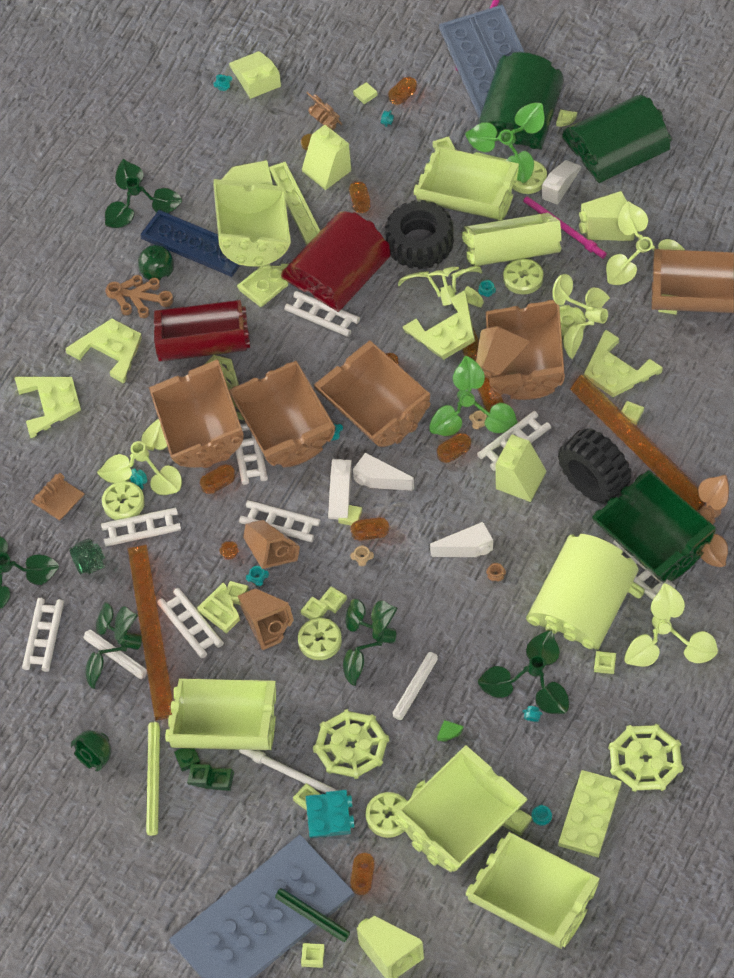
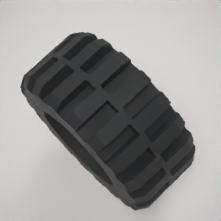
[385,200,454,269]
[558,428,632,503]

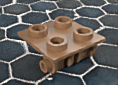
[306,92,342,130]
[31,473,85,521]

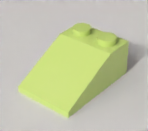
[229,51,281,99]

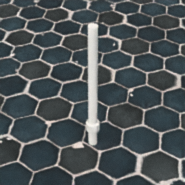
[239,750,338,794]

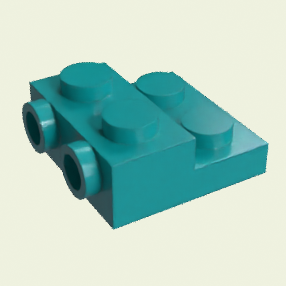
[306,790,355,838]

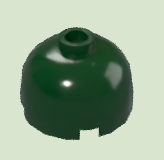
[138,245,174,281]
[71,730,112,771]

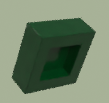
[174,748,201,772]

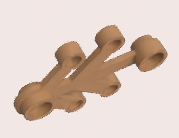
[105,275,173,319]

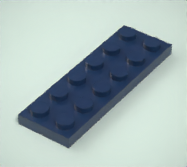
[140,210,241,277]

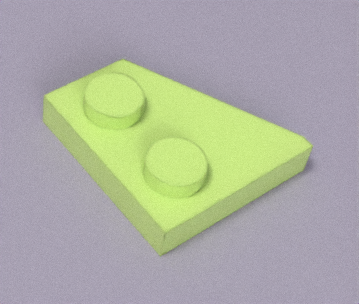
[197,583,240,634]

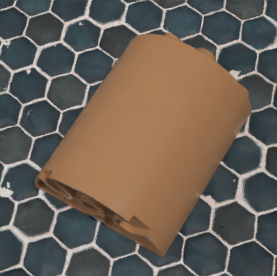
[652,249,734,313]
[486,300,565,400]
[314,340,431,447]
[149,359,244,468]
[229,361,335,467]

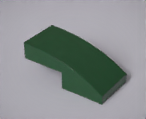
[187,764,234,791]

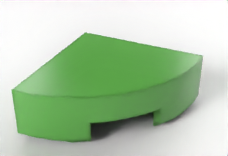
[437,720,464,742]

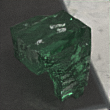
[69,538,105,575]

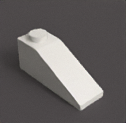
[542,160,581,205]
[353,453,414,491]
[328,459,352,519]
[430,522,493,557]

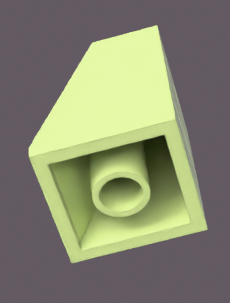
[302,125,351,190]
[579,191,635,241]
[496,434,546,502]
[357,916,424,978]

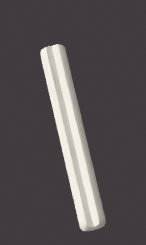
[83,630,148,679]
[393,652,438,720]

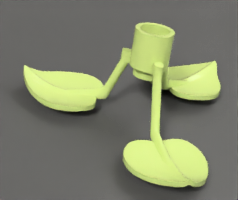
[606,201,685,285]
[398,266,482,306]
[553,274,610,359]
[97,419,182,495]
[624,583,718,667]

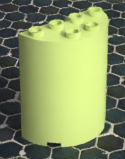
[414,146,519,220]
[213,179,291,267]
[462,213,561,266]
[526,534,639,650]
[165,679,276,750]
[396,745,527,872]
[466,832,600,949]

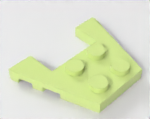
[403,291,475,360]
[66,319,142,383]
[584,330,663,397]
[15,377,81,438]

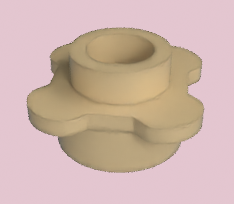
[469,410,487,430]
[350,545,374,566]

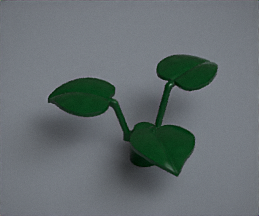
[105,159,182,228]
[0,536,59,609]
[343,599,398,686]
[85,602,142,689]
[478,630,569,714]

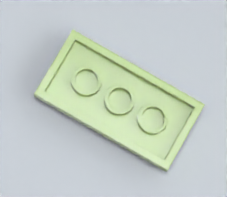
[558,770,622,858]

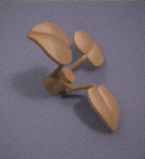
[697,475,729,567]

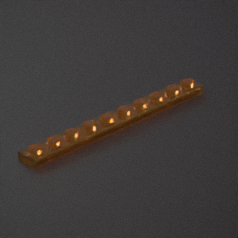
[570,375,706,511]
[128,545,173,721]

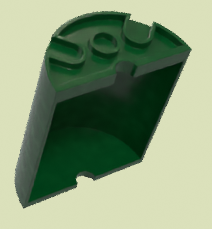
[477,52,564,150]
[562,95,672,183]
[592,470,716,583]

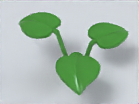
[465,103,545,183]
[429,356,518,436]

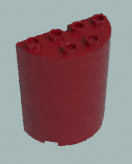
[281,211,391,312]
[154,300,250,362]

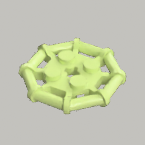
[313,709,389,779]
[608,724,684,792]

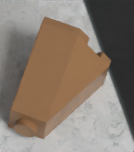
[476,326,529,378]
[243,520,300,569]
[238,588,294,650]

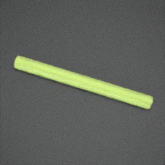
[146,722,160,836]

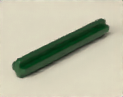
[275,888,350,942]

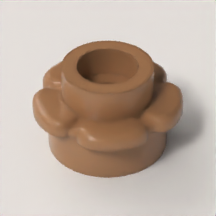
[486,563,506,581]

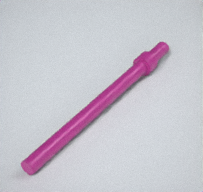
[523,196,607,259]

